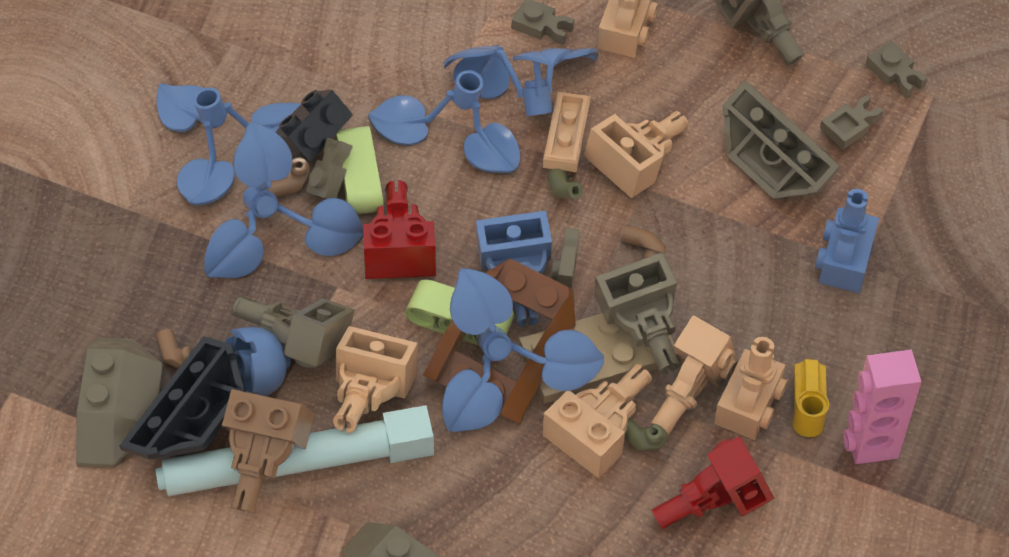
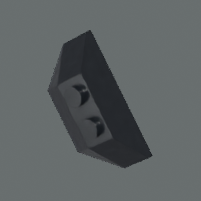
[119,336,246,460]

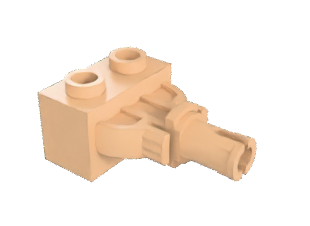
[597,0,658,58]
[583,111,689,198]
[651,315,738,436]
[333,326,418,433]
[714,336,788,440]
[543,364,652,479]

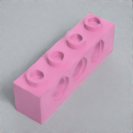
[843,349,922,465]

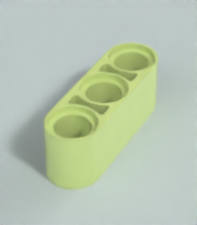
[335,126,384,215]
[405,280,515,345]

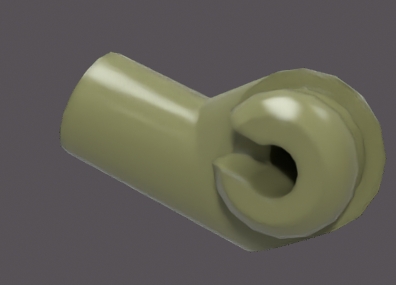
[548,169,583,199]
[625,417,667,452]

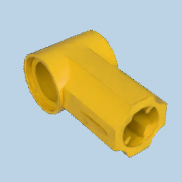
[792,359,830,438]

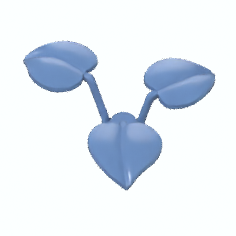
[368,45,520,173]
[444,46,599,116]
[157,83,301,205]
[204,122,363,278]
[442,268,604,432]

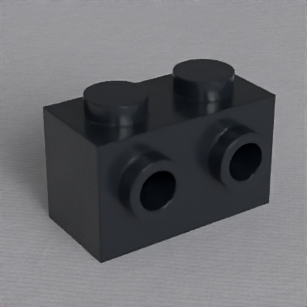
[275,90,353,162]

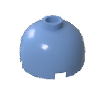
[225,327,291,396]

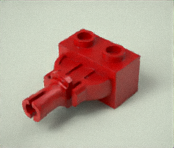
[363,180,436,279]
[651,436,775,530]

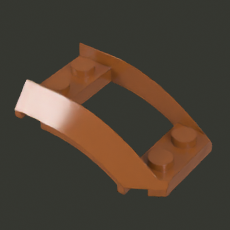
[423,259,576,425]

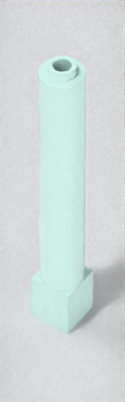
[155,405,434,497]

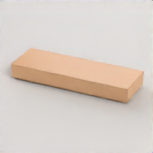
[543,92,591,172]

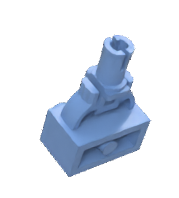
[815,189,879,293]
[476,210,552,327]

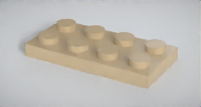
[519,313,678,404]

